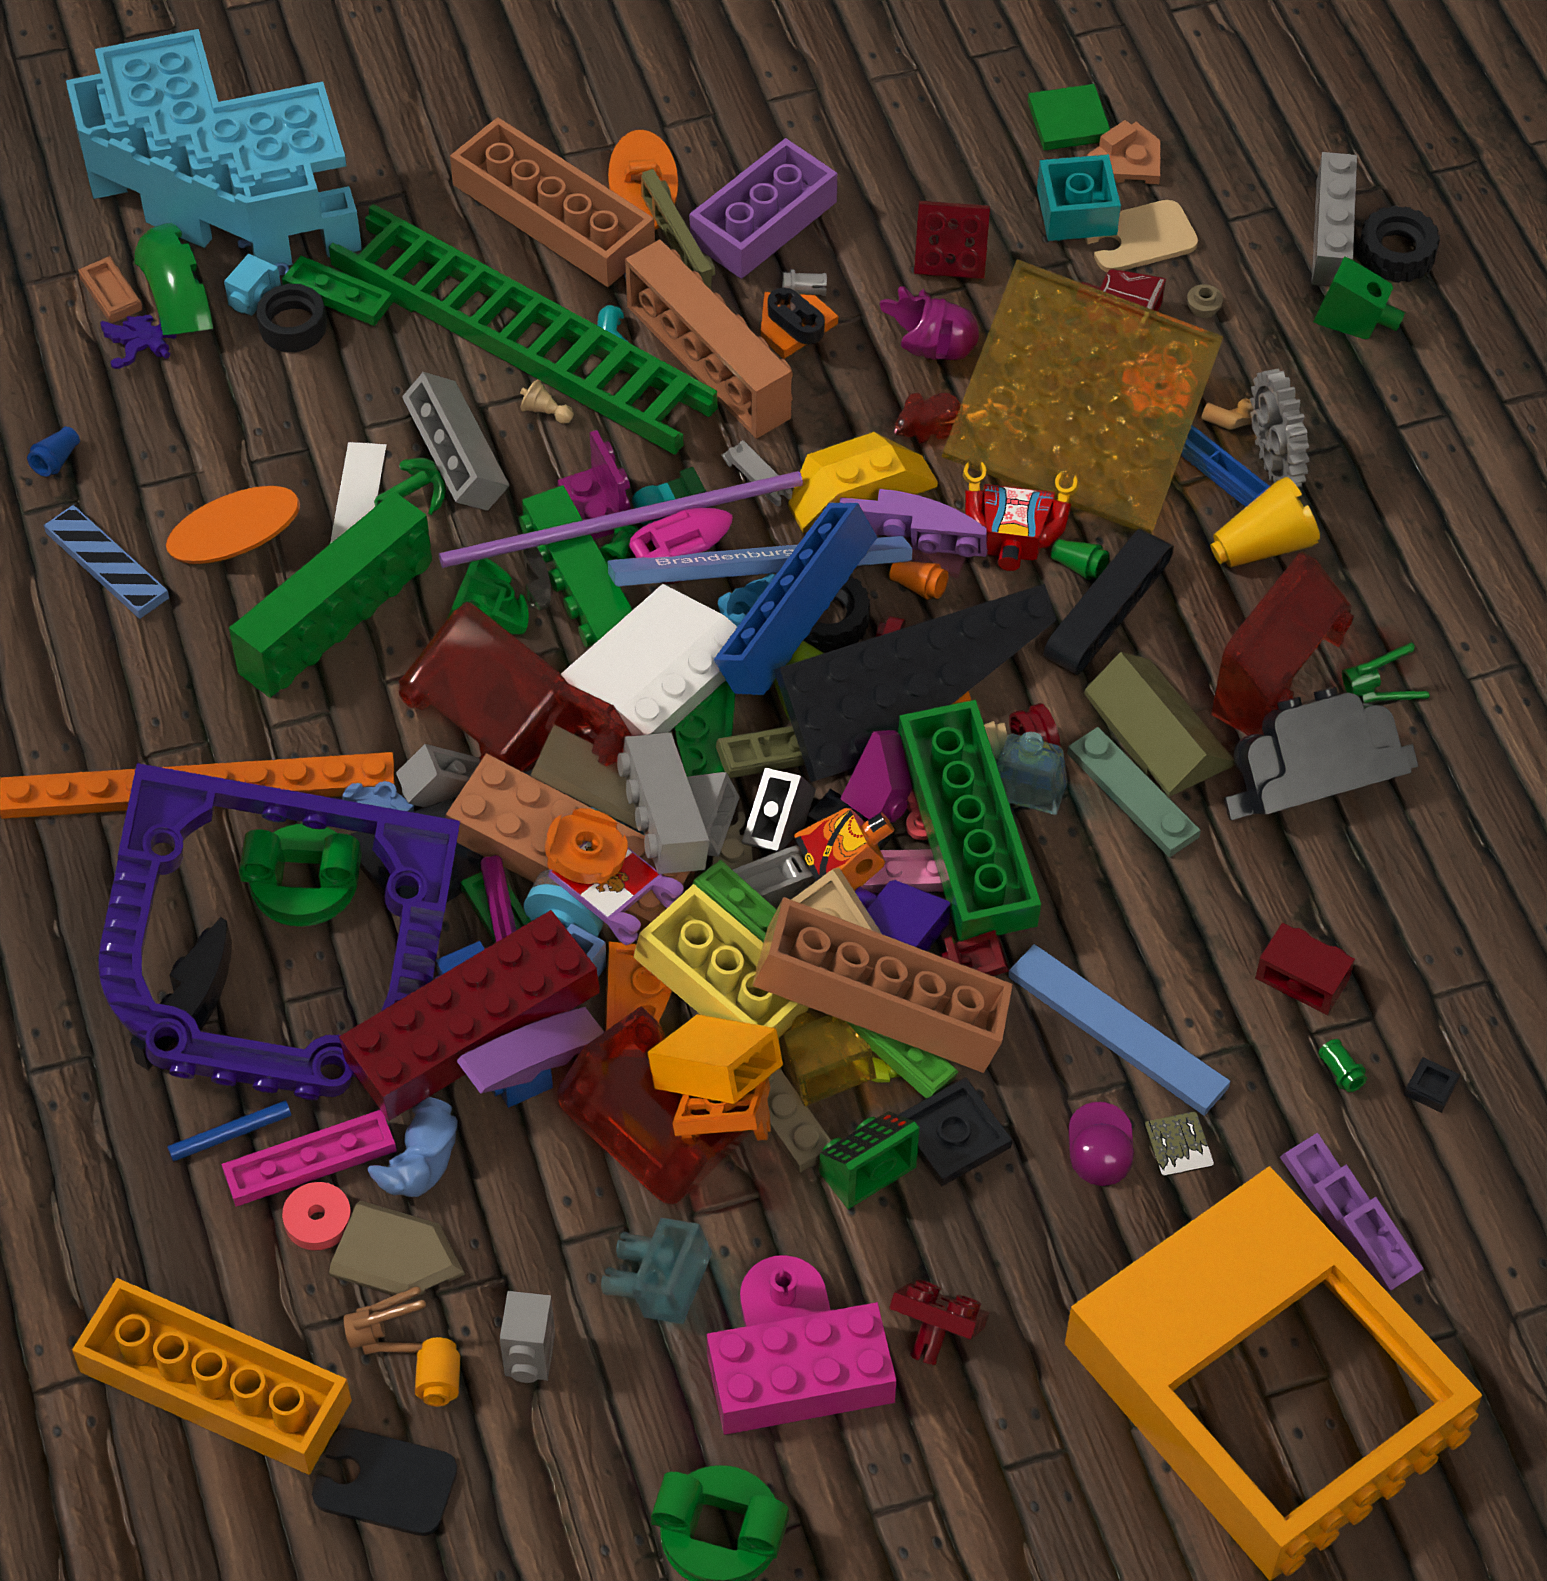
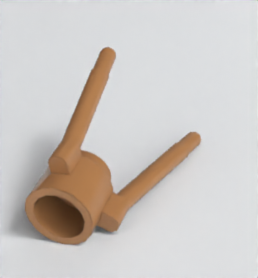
[344,1287,426,1355]

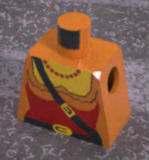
[794,808,894,891]

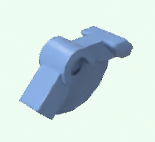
[342,781,414,812]

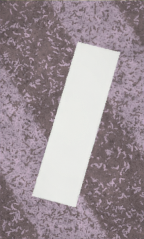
[330,442,386,544]

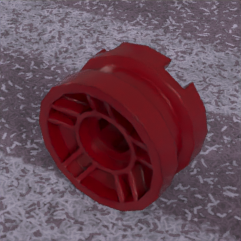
[1009,703,1061,755]

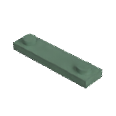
[1067,727,1201,858]

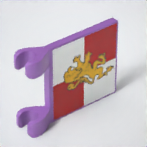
[548,841,684,945]

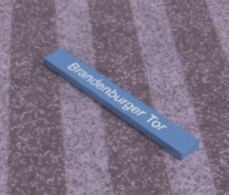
[608,536,912,586]

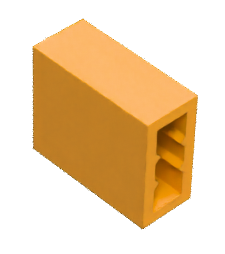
[647,1014,783,1104]

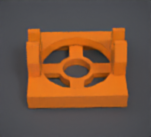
[672,1077,771,1146]

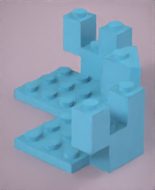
[66,29,362,266]

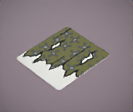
[1145,1112,1214,1176]

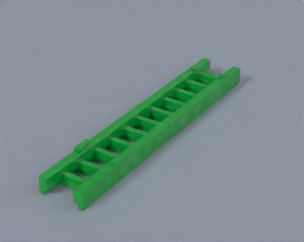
[329,204,718,455]

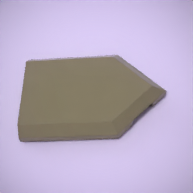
[329,1200,465,1300]

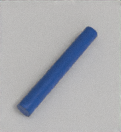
[167,1100,291,1162]

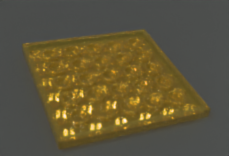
[941,259,1224,534]

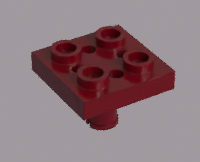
[914,201,990,279]
[889,1280,990,1365]

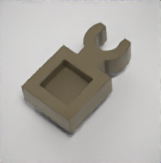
[712,812,753,870]

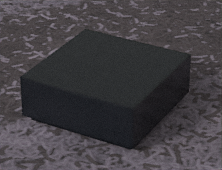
[1404,1057,1460,1113]

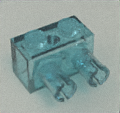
[601,1218,712,1324]

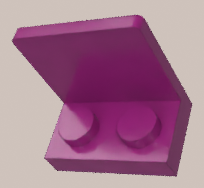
[557,430,631,540]

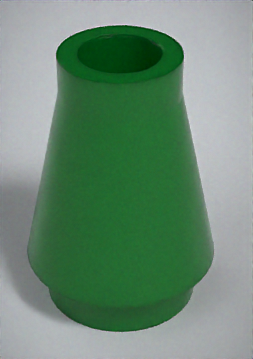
[1051,538,1110,580]

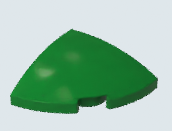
[447,558,529,634]

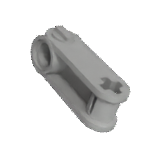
[733,846,816,909]

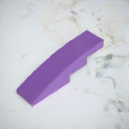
[457,1007,609,1094]
[1280,1132,1424,1292]

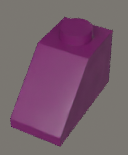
[840,730,912,823]

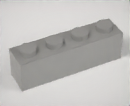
[1312,152,1357,286]
[402,372,510,511]
[617,733,709,874]

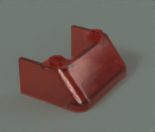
[1211,552,1354,735]

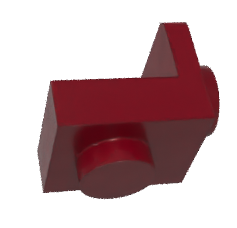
[941,930,1009,976]

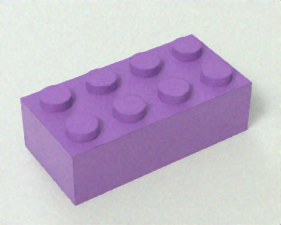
[689,138,837,279]

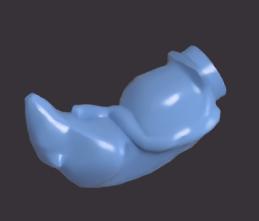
[368,1097,458,1197]

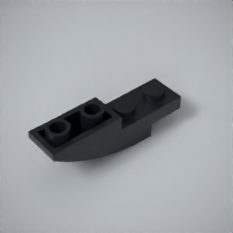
[130,917,232,1071]

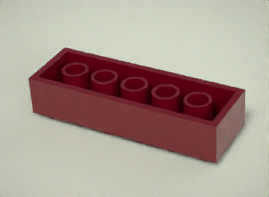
[339,910,600,1121]

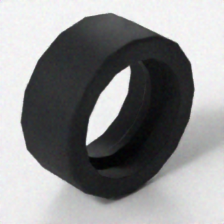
[256,284,327,352]

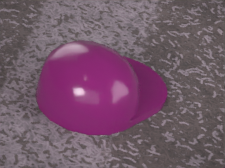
[1069,1102,1134,1186]

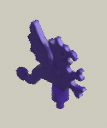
[100,315,177,369]

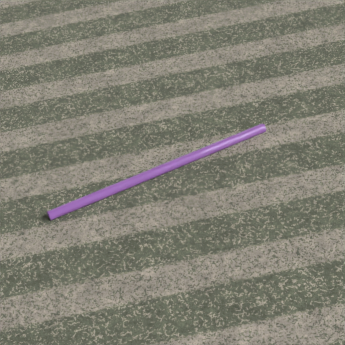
[439,471,803,568]

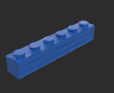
[1154,409,1270,507]

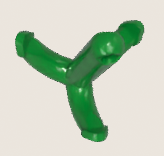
[374,458,446,515]

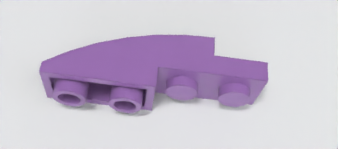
[840,489,987,557]

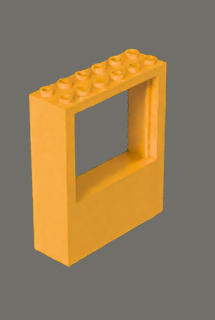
[1065,1166,1483,1581]

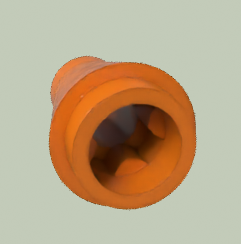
[889,561,948,600]

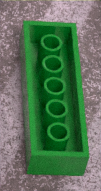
[229,491,432,698]
[898,700,1041,942]

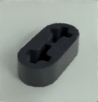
[768,288,825,344]

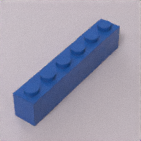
[714,503,877,695]

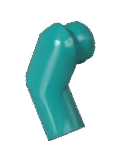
[597,305,628,342]

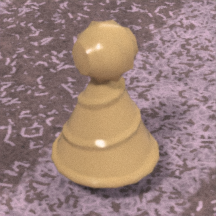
[520,379,574,424]

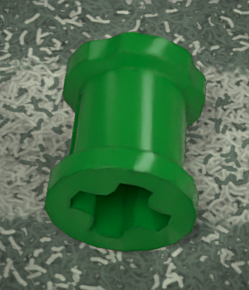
[599,525,639,565]

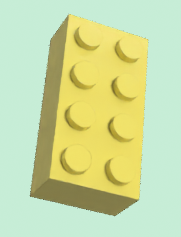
[634,884,809,1038]

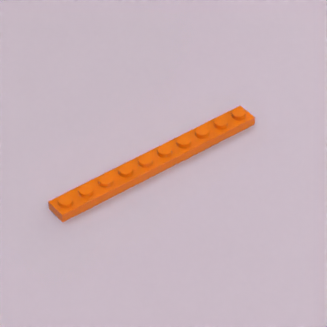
[0,752,395,819]

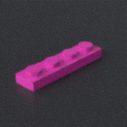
[221,1110,396,1207]

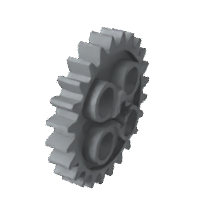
[1250,369,1309,487]

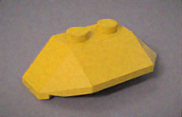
[788,432,938,533]

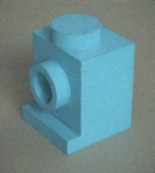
[224,253,281,316]

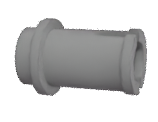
[782,269,827,296]

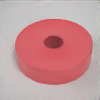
[282,1182,352,1250]

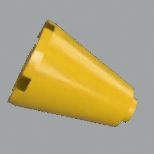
[1210,476,1320,567]

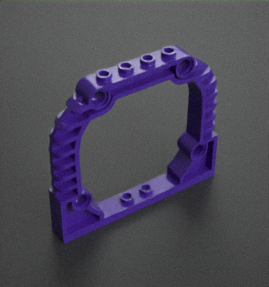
[99,763,460,1100]

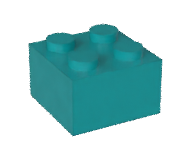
[1037,154,1121,241]

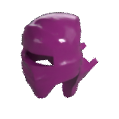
[879,286,979,361]

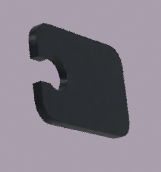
[312,1428,457,1536]

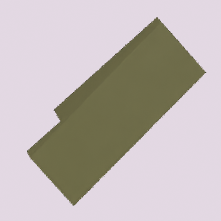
[1084,652,1235,797]

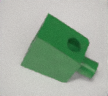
[1313,256,1405,339]

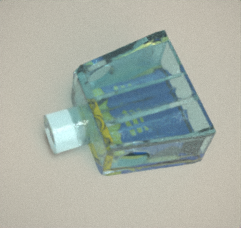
[996,732,1068,815]

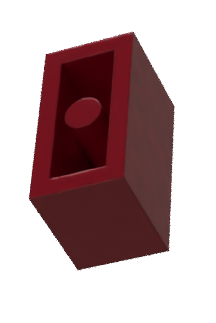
[1255,922,1355,1016]

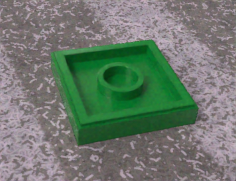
[1027,84,1110,151]

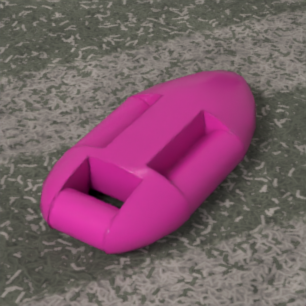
[629,508,733,558]

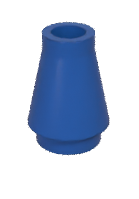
[27,426,80,477]

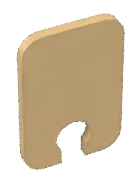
[1084,200,1198,272]

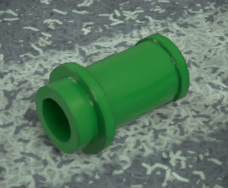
[1318,1039,1367,1093]

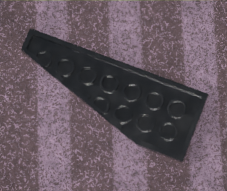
[774,584,1057,782]

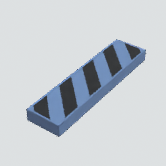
[44,505,169,619]

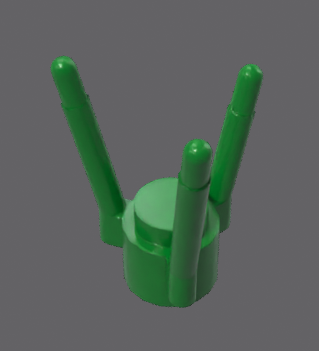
[1342,643,1430,704]

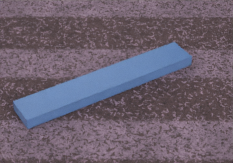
[1008,944,1230,1116]

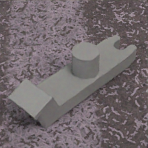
[721,440,792,506]

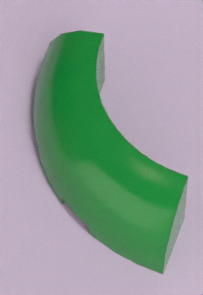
[135,223,213,335]

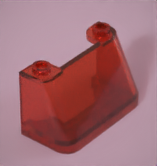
[399,602,574,772]
[557,1006,753,1204]

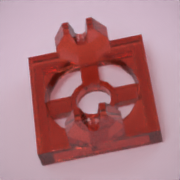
[545,681,632,766]

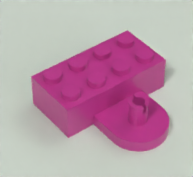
[707,1255,896,1435]

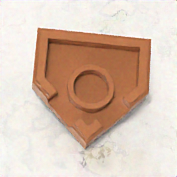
[1087,120,1160,185]

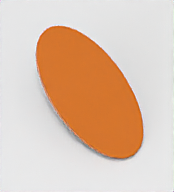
[608,130,678,230]
[166,486,300,564]

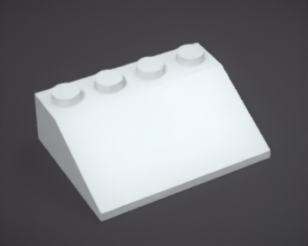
[557,584,737,741]

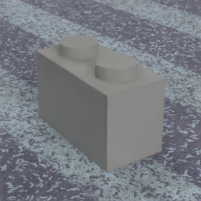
[500,1291,555,1383]

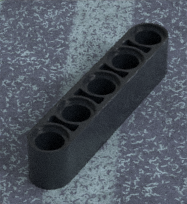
[1043,528,1174,675]

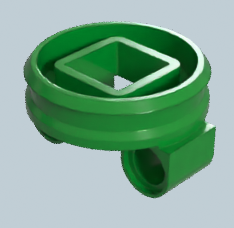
[239,824,362,926]
[651,1465,789,1581]

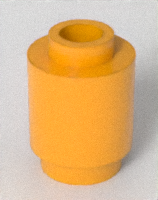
[415,1337,461,1407]

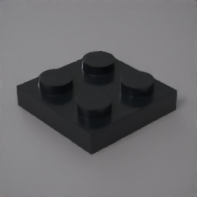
[898,1077,1012,1187]

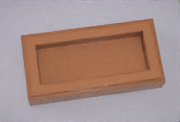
[78,256,143,324]

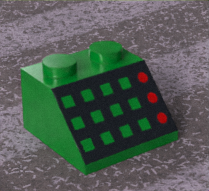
[819,1111,919,1210]

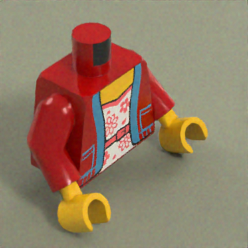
[963,462,1079,571]

